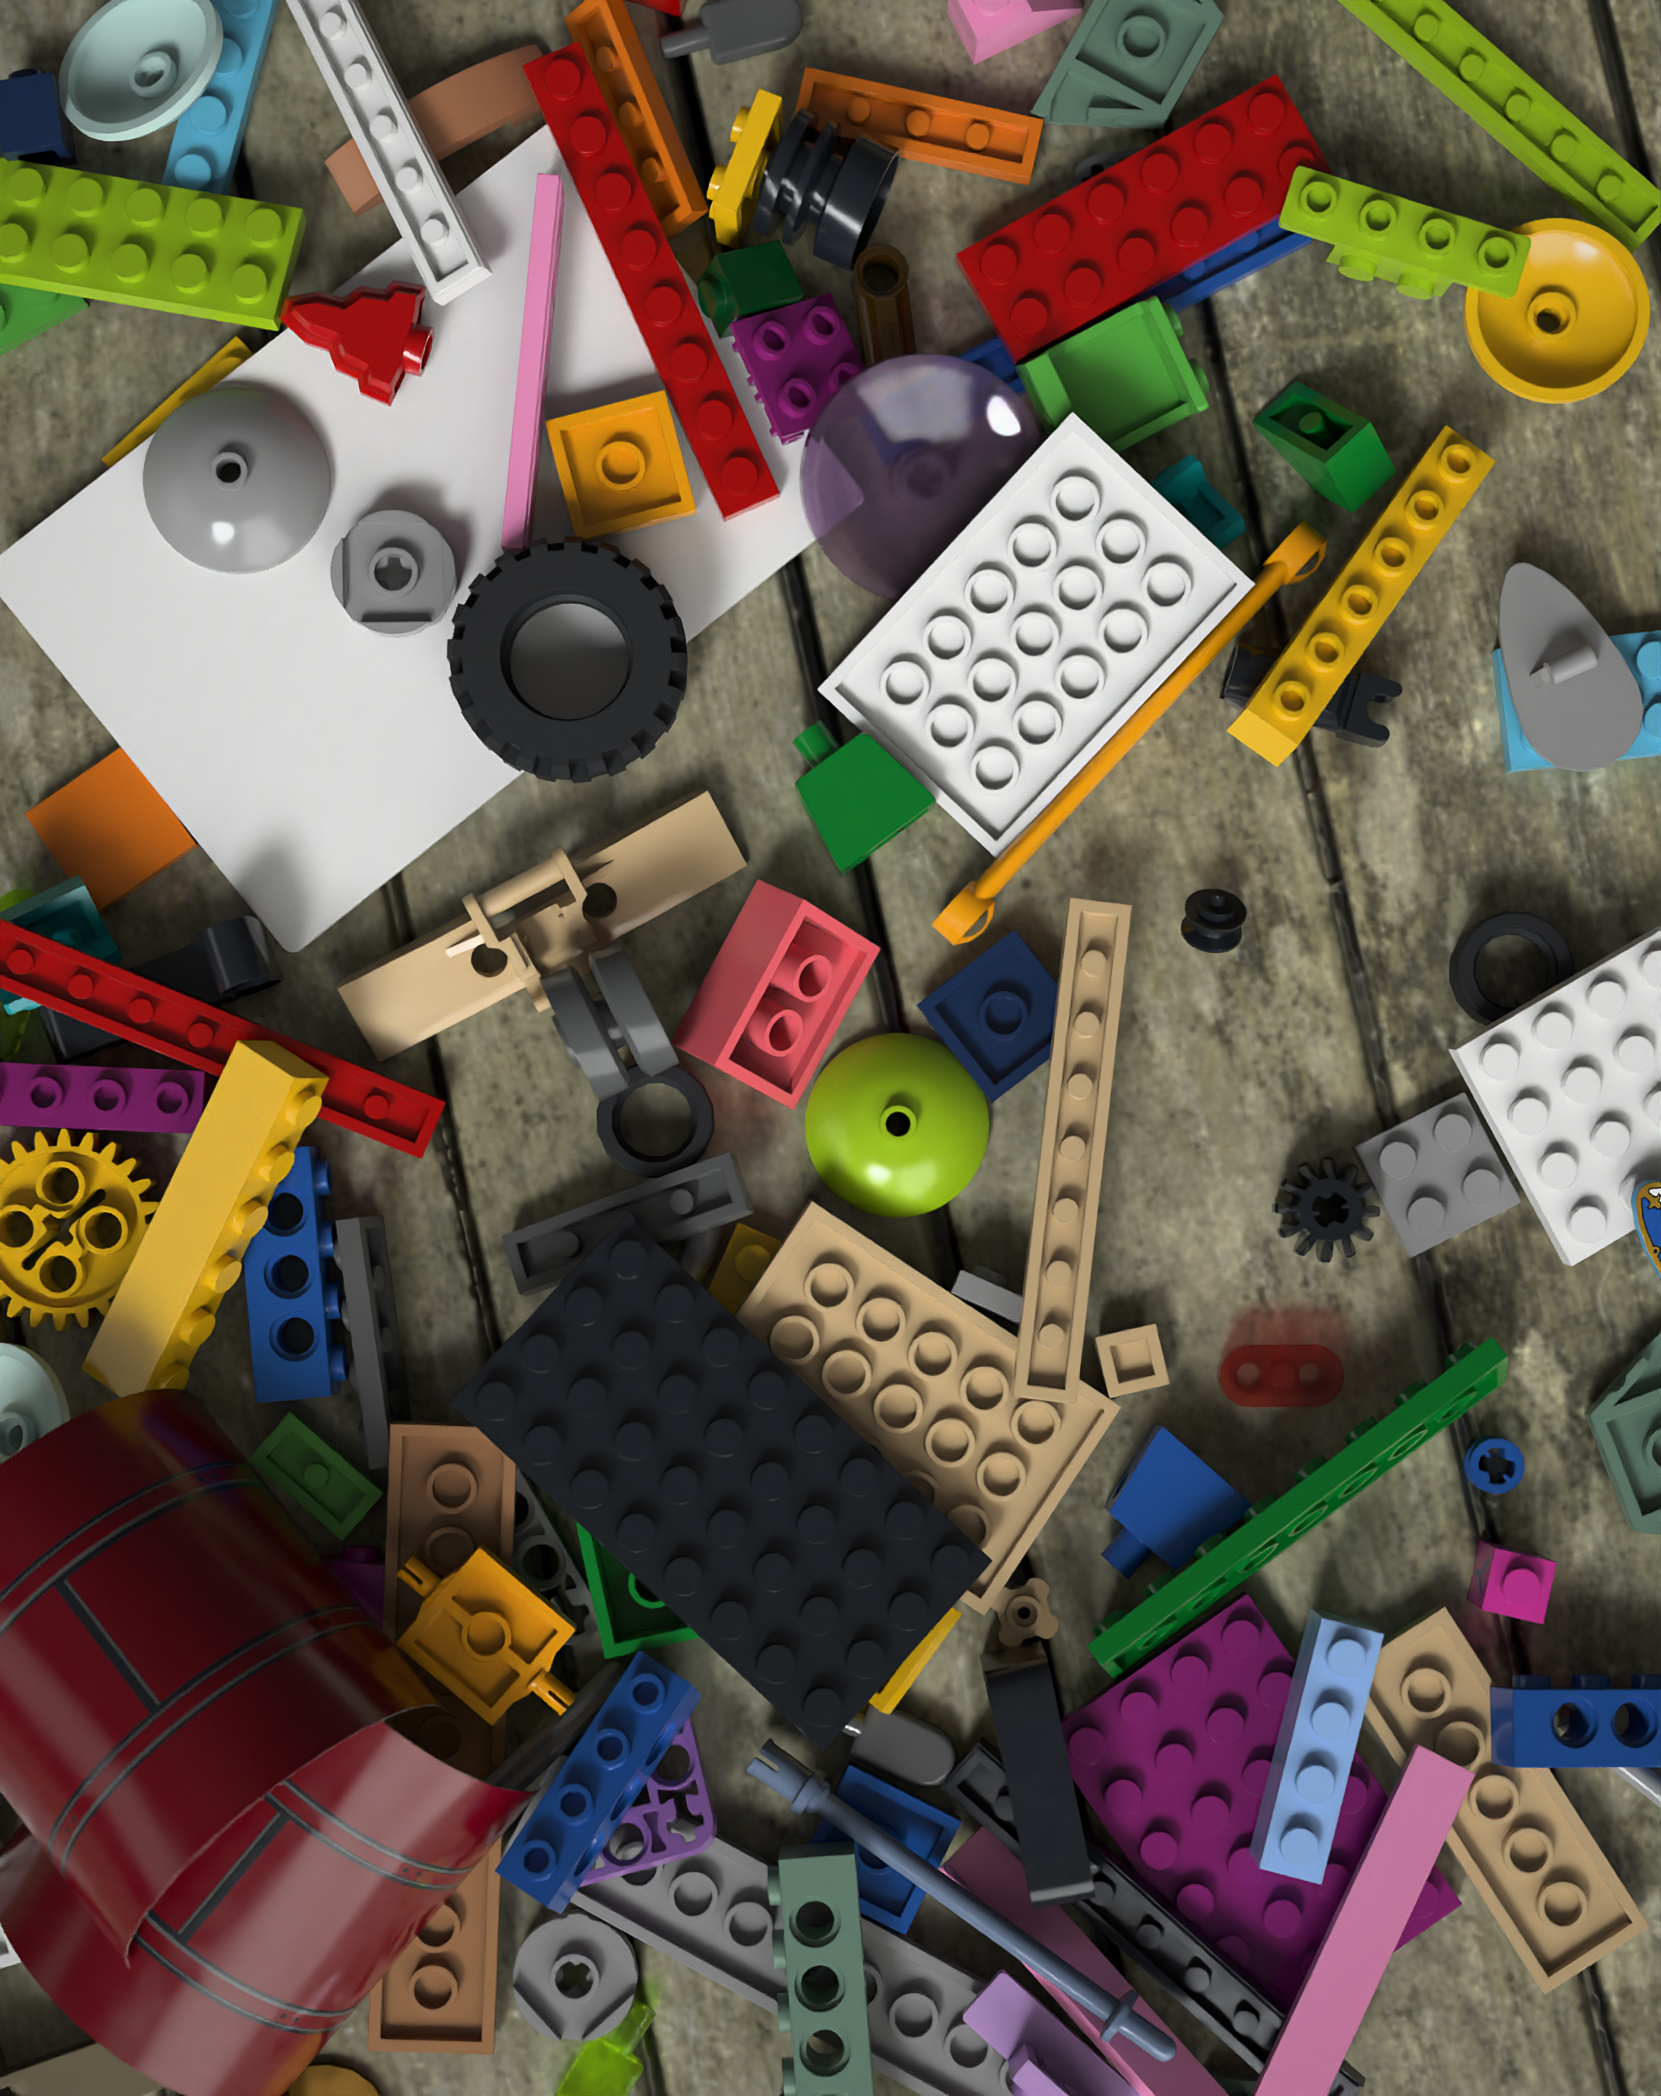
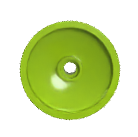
[805,1033,989,1218]

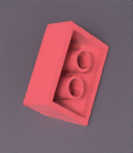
[670,880,881,1110]

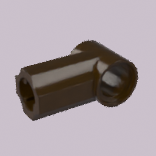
[851,244,919,376]

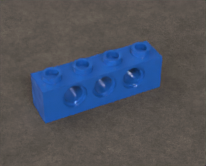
[243,1146,349,1403]
[495,1650,702,1914]
[1490,1674,1661,1768]

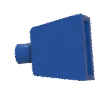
[1100,1422,1252,1579]

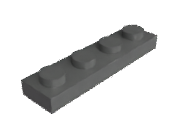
[502,1151,754,1297]
[333,1215,411,1470]

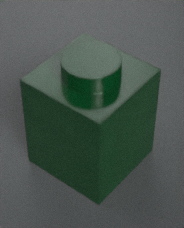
[696,240,804,339]

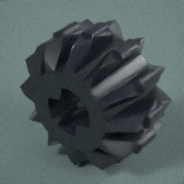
[1272,1157,1380,1263]

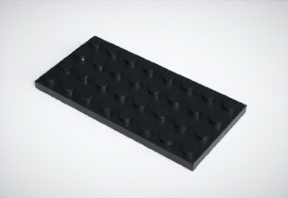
[449,1215,993,1752]

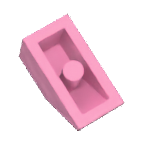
[947,0,1083,65]

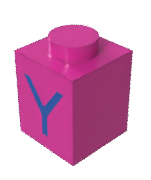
[1466,1540,1557,1624]

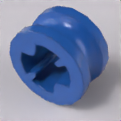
[1463,1436,1525,1494]

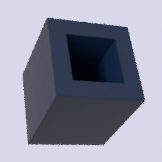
[0,69,77,167]

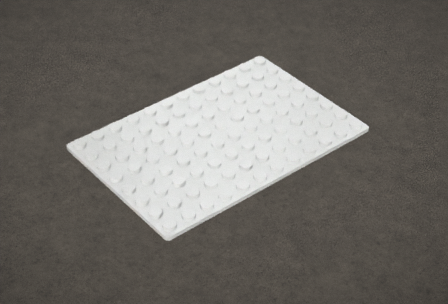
[0,124,862,953]

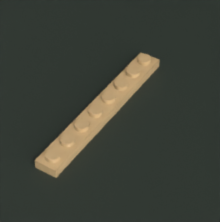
[1011,897,1132,1404]

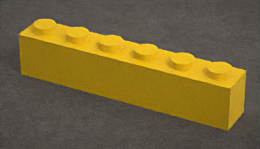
[81,1040,329,1397]

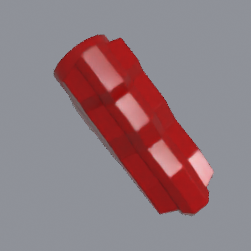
[279,280,434,407]

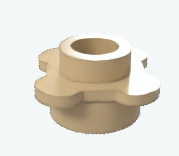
[991,1578,1059,1648]

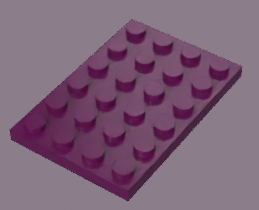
[1060,1591,1462,2010]

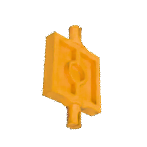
[396,1543,578,1726]

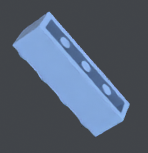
[1249,1608,1384,1885]

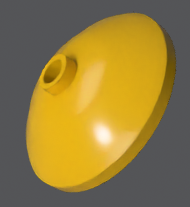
[1463,218,1650,404]

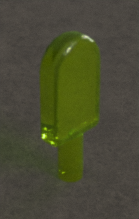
[554,2001,656,2096]

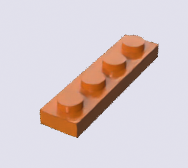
[564,0,709,240]
[794,67,1044,186]

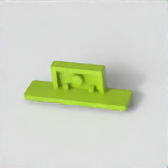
[1278,166,1532,300]

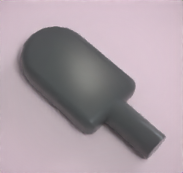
[659,0,803,65]
[841,1703,956,1788]

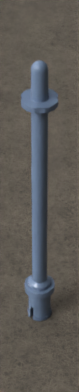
[746,1738,1176,2062]

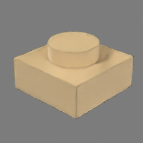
[1093,1322,1170,1398]

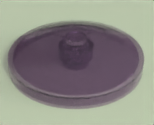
[800,353,1042,602]

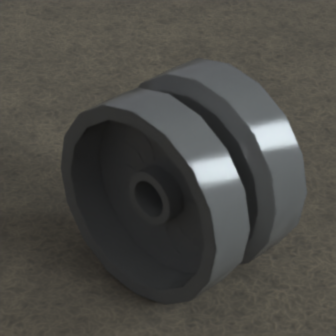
[539,939,680,1102]

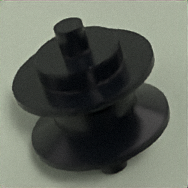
[1181,889,1247,953]

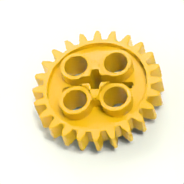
[0,1129,160,1331]

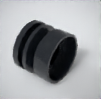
[753,107,901,272]

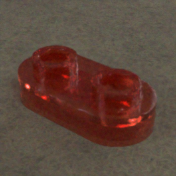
[1217,1343,1344,1408]

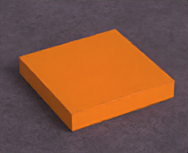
[25,747,199,915]

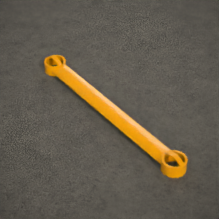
[931,519,1327,946]

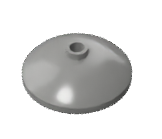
[143,387,331,574]

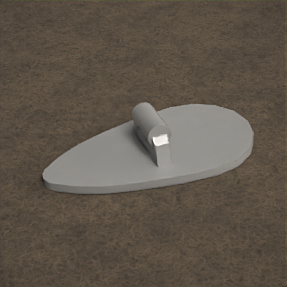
[1497,562,1644,772]

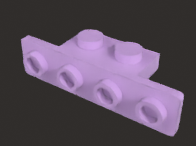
[962,1970,1140,2096]

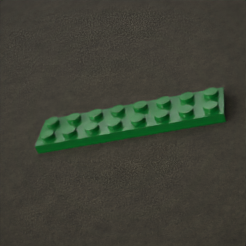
[1086,1336,1508,1680]

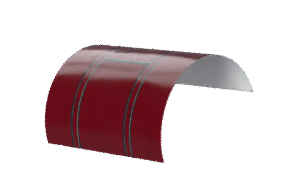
[0,1388,446,1967]
[0,1721,543,2096]

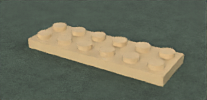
[1364,1603,1650,1994]

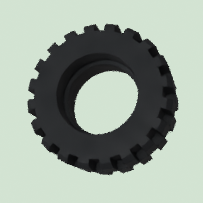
[447,536,688,783]

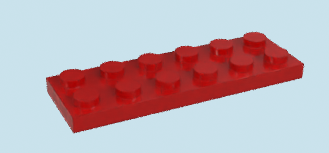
[955,74,1334,366]

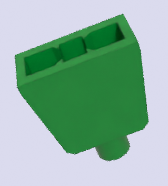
[792,720,936,877]

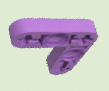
[579,1713,717,1887]

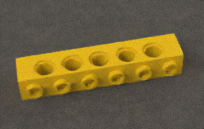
[1227,425,1496,767]

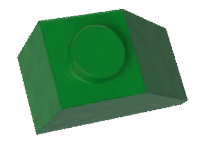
[1252,381,1397,514]

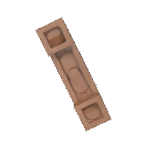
[324,44,543,217]

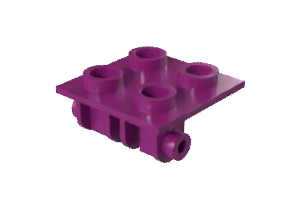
[729,293,880,445]

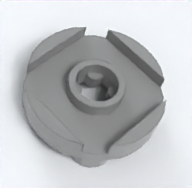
[330,510,457,638]
[513,1908,639,2042]

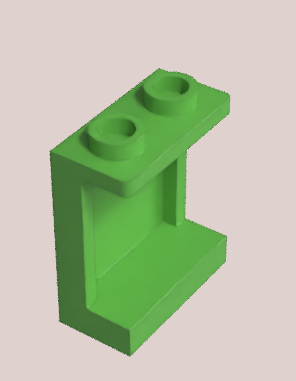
[1014,295,1210,453]

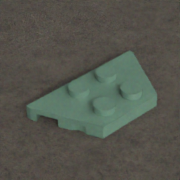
[1030,0,1224,130]
[1584,1329,1661,1535]

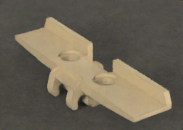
[337,789,747,1062]

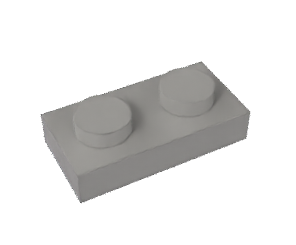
[948,1265,1022,1327]

